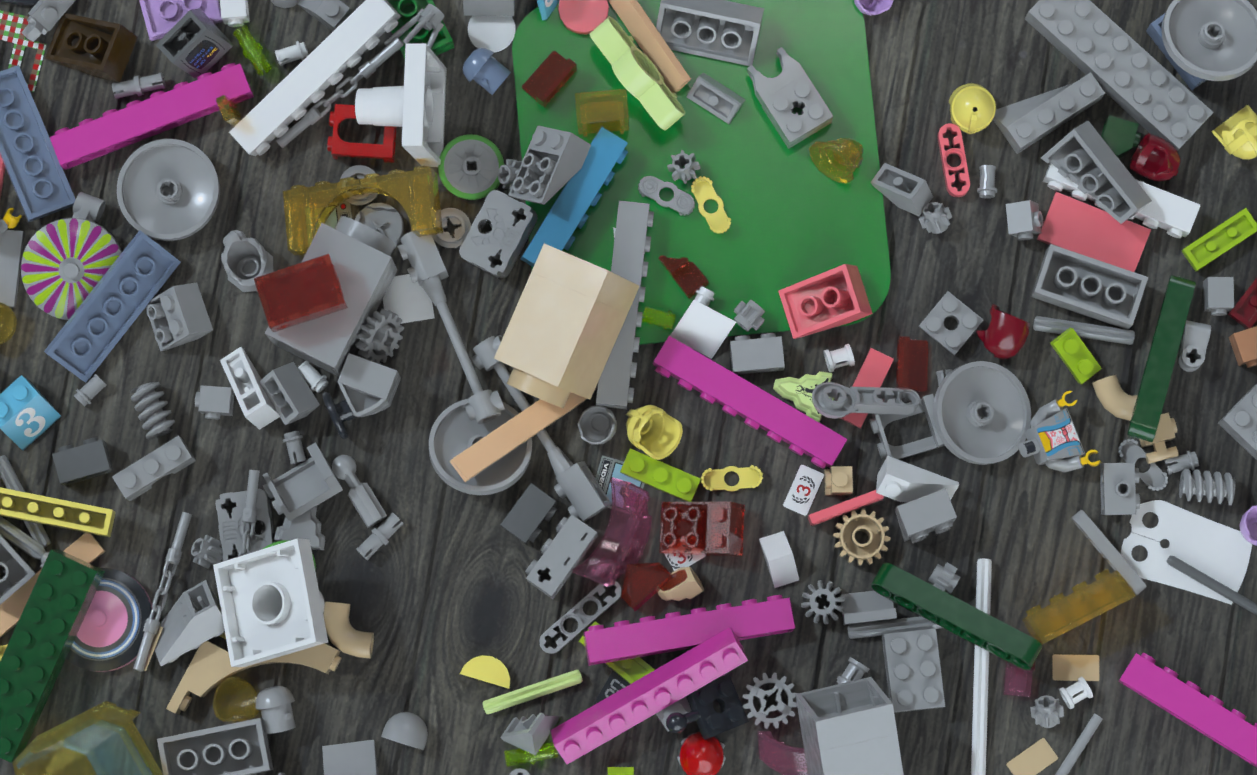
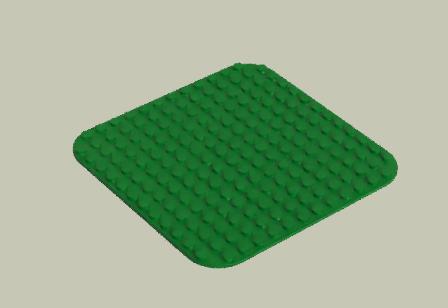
[512,0,891,345]

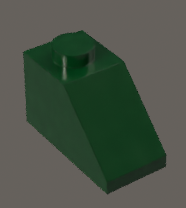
[1101,115,1141,158]

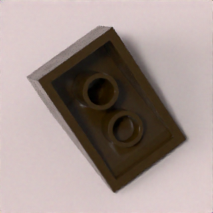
[45,13,138,83]

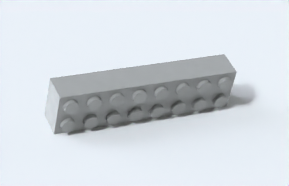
[1025,0,1213,151]

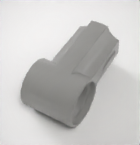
[72,192,106,222]

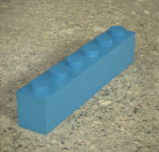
[520,127,628,267]

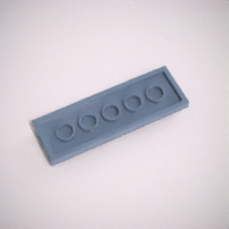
[0,65,76,222]
[44,230,181,383]

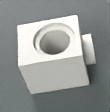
[220,0,250,27]

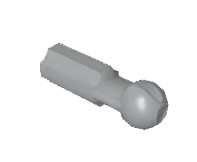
[332,455,387,528]

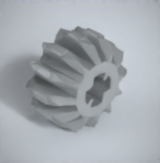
[801,580,845,624]

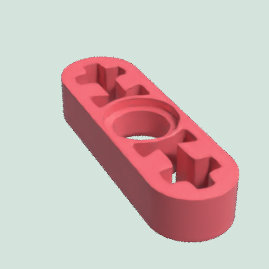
[938,123,970,198]

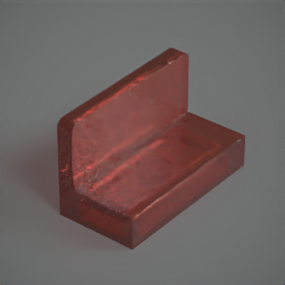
[522,51,577,107]
[896,336,928,392]

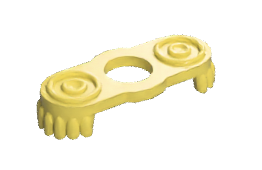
[691,176,731,234]
[701,465,763,492]

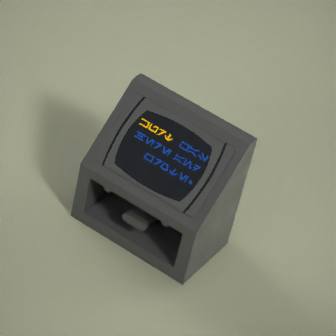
[156,8,234,80]

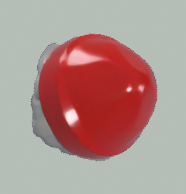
[677,732,726,775]

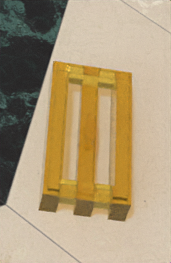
[216,95,241,127]

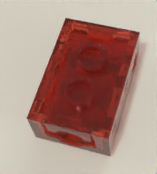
[254,254,348,333]

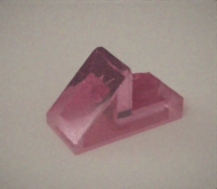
[1003,661,1035,697]

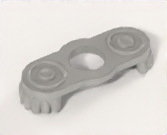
[638,176,695,216]
[1118,439,1168,491]

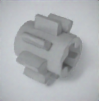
[667,150,700,184]
[498,159,522,190]
[919,202,952,234]
[734,300,765,332]
[191,535,223,569]
[928,562,960,594]
[1030,695,1064,728]

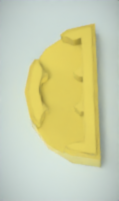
[460,655,511,689]

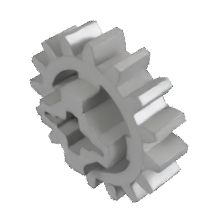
[356,309,404,364]
[742,673,798,729]

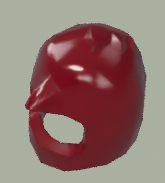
[1130,133,1181,181]
[977,303,1030,359]

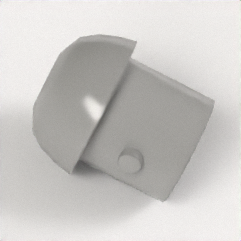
[256,686,296,734]

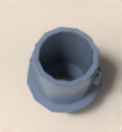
[462,48,511,95]

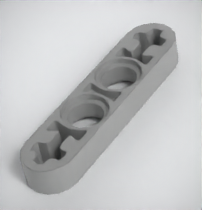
[1071,510,1147,595]
[539,579,621,654]

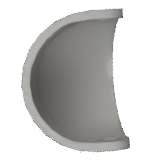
[381,712,428,750]

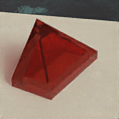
[621,562,673,611]

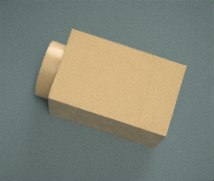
[494,244,640,408]

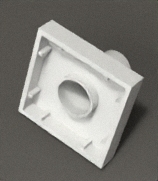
[355,43,447,167]
[213,538,328,667]

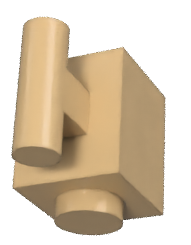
[1139,412,1179,464]

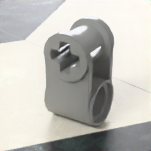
[1178,320,1211,372]

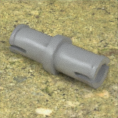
[112,72,166,99]
[356,512,404,561]

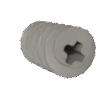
[129,382,175,440]
[1179,468,1236,505]

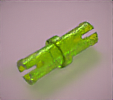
[233,25,272,76]
[504,742,558,767]

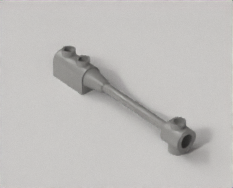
[397,225,505,424]
[472,335,611,522]

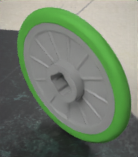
[438,134,504,200]

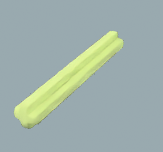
[483,670,583,714]

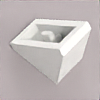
[759,531,799,588]

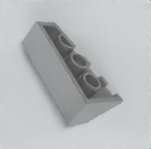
[993,72,1105,154]
[1041,121,1152,224]

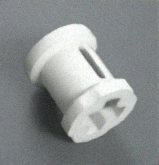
[824,344,855,372]
[1059,677,1093,709]

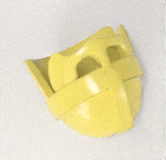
[949,83,996,134]
[1211,105,1257,160]
[626,405,683,460]

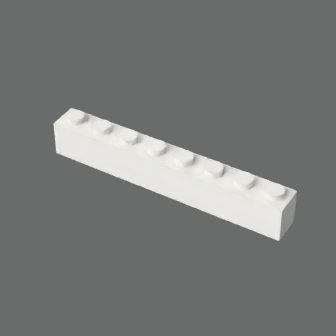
[229,0,401,156]

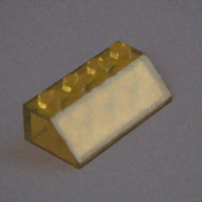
[1022,569,1136,644]

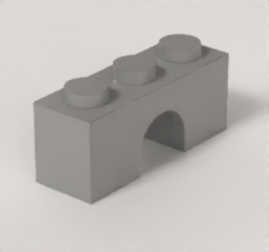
[112,435,196,501]

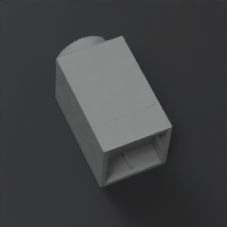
[265,216,397,377]
[795,677,904,775]

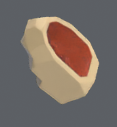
[657,567,704,601]

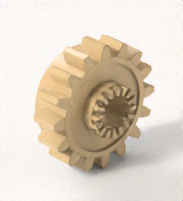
[833,509,890,566]

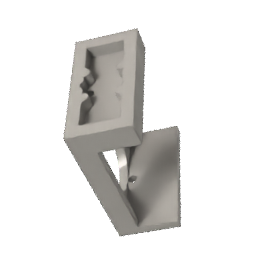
[869,394,945,460]

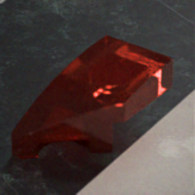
[658,255,709,299]

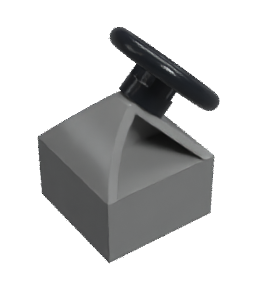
[322,353,401,439]

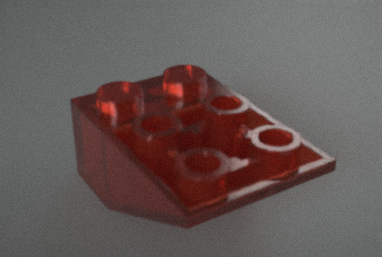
[659,501,745,556]

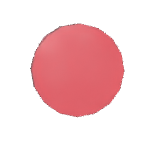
[558,0,609,35]

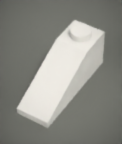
[220,347,280,430]
[876,456,959,502]

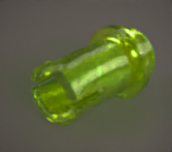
[642,306,676,330]

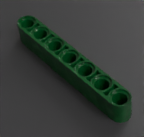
[1127,275,1196,442]
[871,563,1043,670]

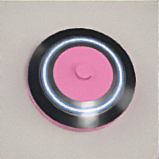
[66,568,154,672]

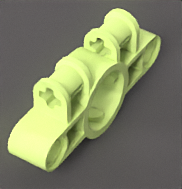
[590,16,685,130]

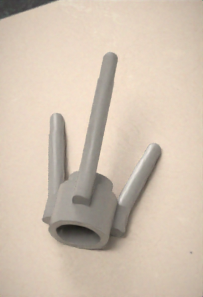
[384,4,445,49]

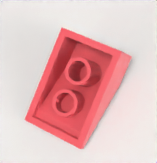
[778,264,872,339]

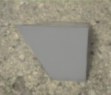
[500,713,561,755]

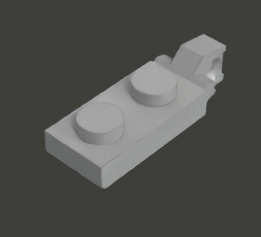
[21,0,75,42]

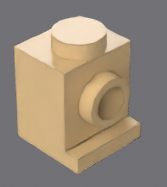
[824,466,853,495]

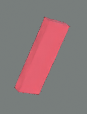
[839,348,894,429]
[808,490,885,526]

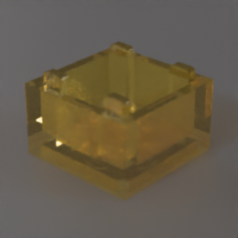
[575,89,629,137]

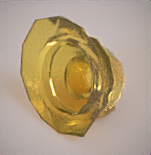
[809,138,863,183]

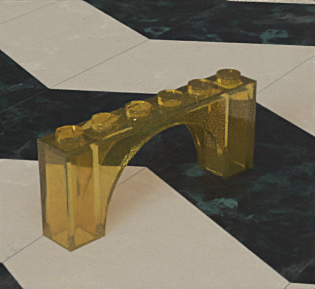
[283,166,443,256]

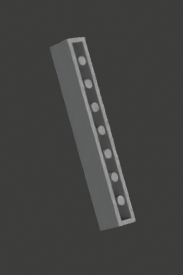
[596,201,654,410]

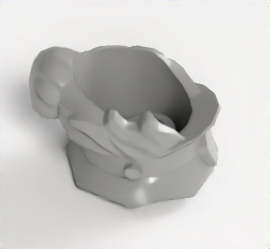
[221,230,274,292]

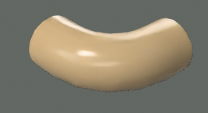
[1092,375,1137,421]
[323,602,374,659]

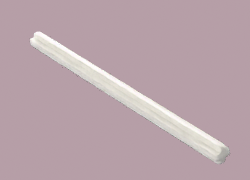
[971,558,992,775]

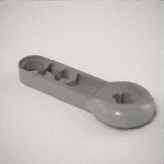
[812,382,920,419]

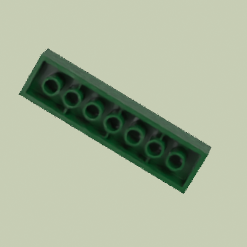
[0,550,105,763]

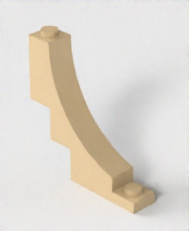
[166,641,341,714]

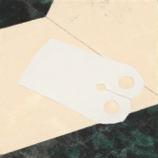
[1121,500,1252,605]

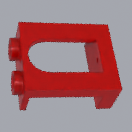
[327,104,397,163]

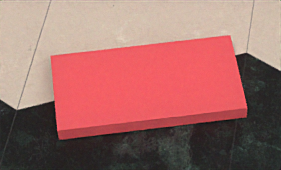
[1037,192,1151,272]

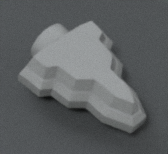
[273,506,325,550]

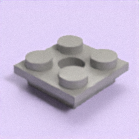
[918,291,983,355]

